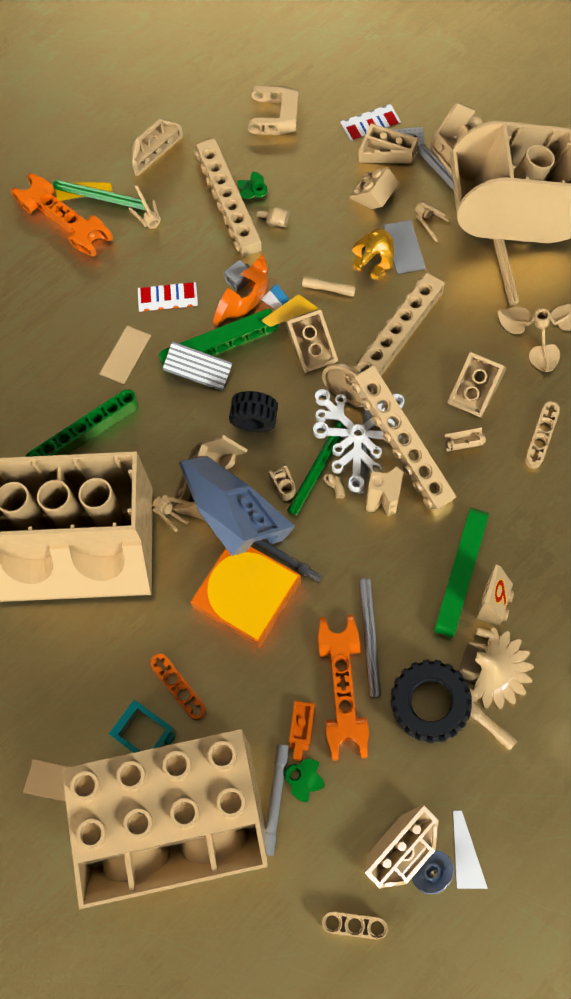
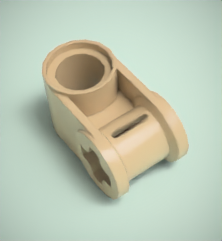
[268,464,296,502]

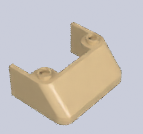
[430,102,475,175]
[171,435,247,520]

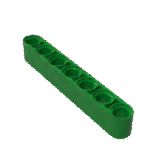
[158,309,279,372]
[25,389,138,457]
[434,507,489,638]

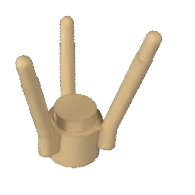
[128,185,161,229]
[415,201,450,242]
[152,494,191,532]

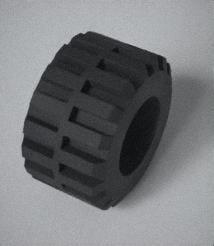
[229,391,278,433]

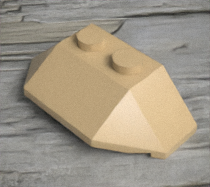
[132,118,183,176]
[364,805,439,889]

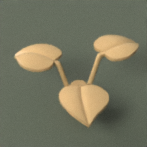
[498,304,571,372]

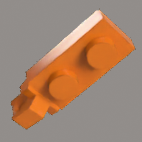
[289,700,315,762]

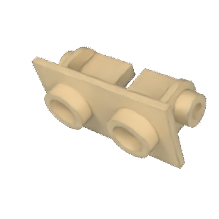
[444,427,486,452]

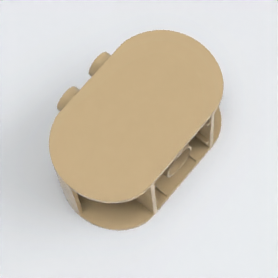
[451,121,571,243]

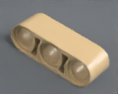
[322,912,388,939]

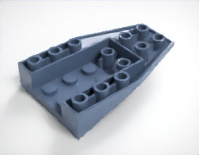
[179,456,295,556]

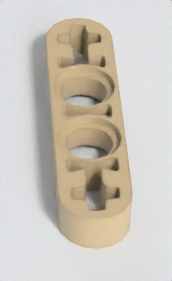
[525,402,560,469]

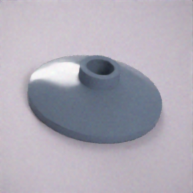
[412,850,454,894]

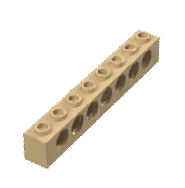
[195,138,262,257]
[355,273,445,388]
[350,365,456,510]

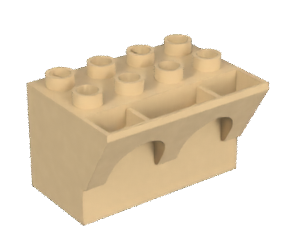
[0,451,153,602]
[62,729,268,909]

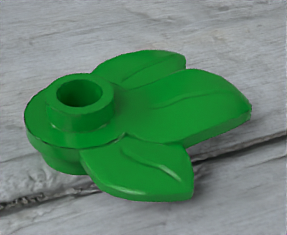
[237,171,268,199]
[284,759,325,803]

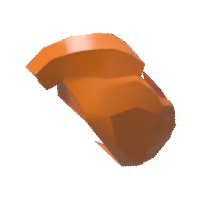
[213,254,268,327]

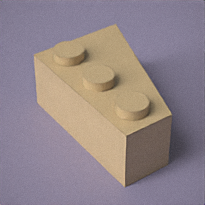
[358,123,418,164]

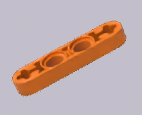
[150,653,206,721]

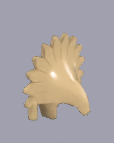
[459,627,534,709]

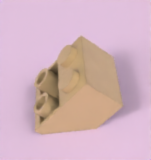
[349,167,399,209]

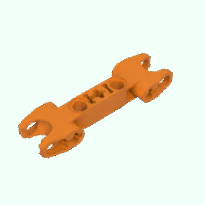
[10,173,113,257]
[318,615,369,761]

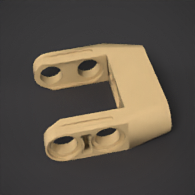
[248,85,299,135]

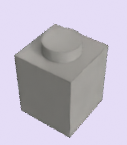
[224,260,251,292]

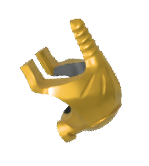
[352,229,394,277]

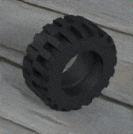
[390,659,472,743]

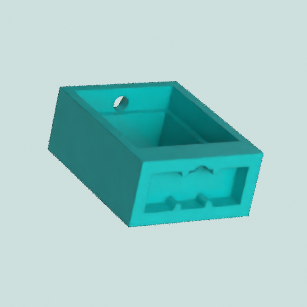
[109,700,176,753]

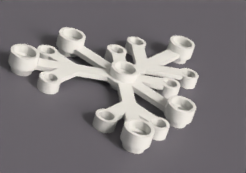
[313,389,404,492]

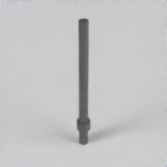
[253,539,323,583]

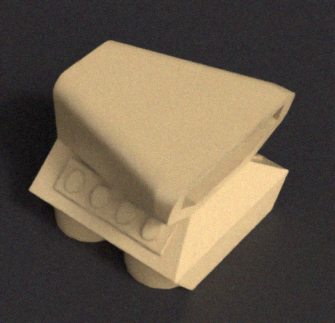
[365,466,404,516]

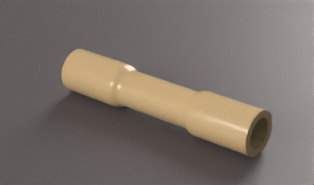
[302,276,356,297]
[470,702,517,750]

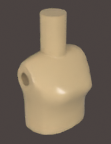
[257,206,290,227]

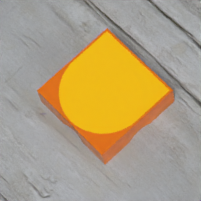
[190,546,301,648]

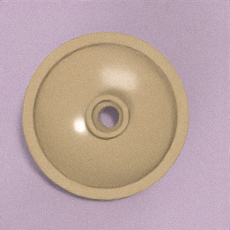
[322,363,373,407]

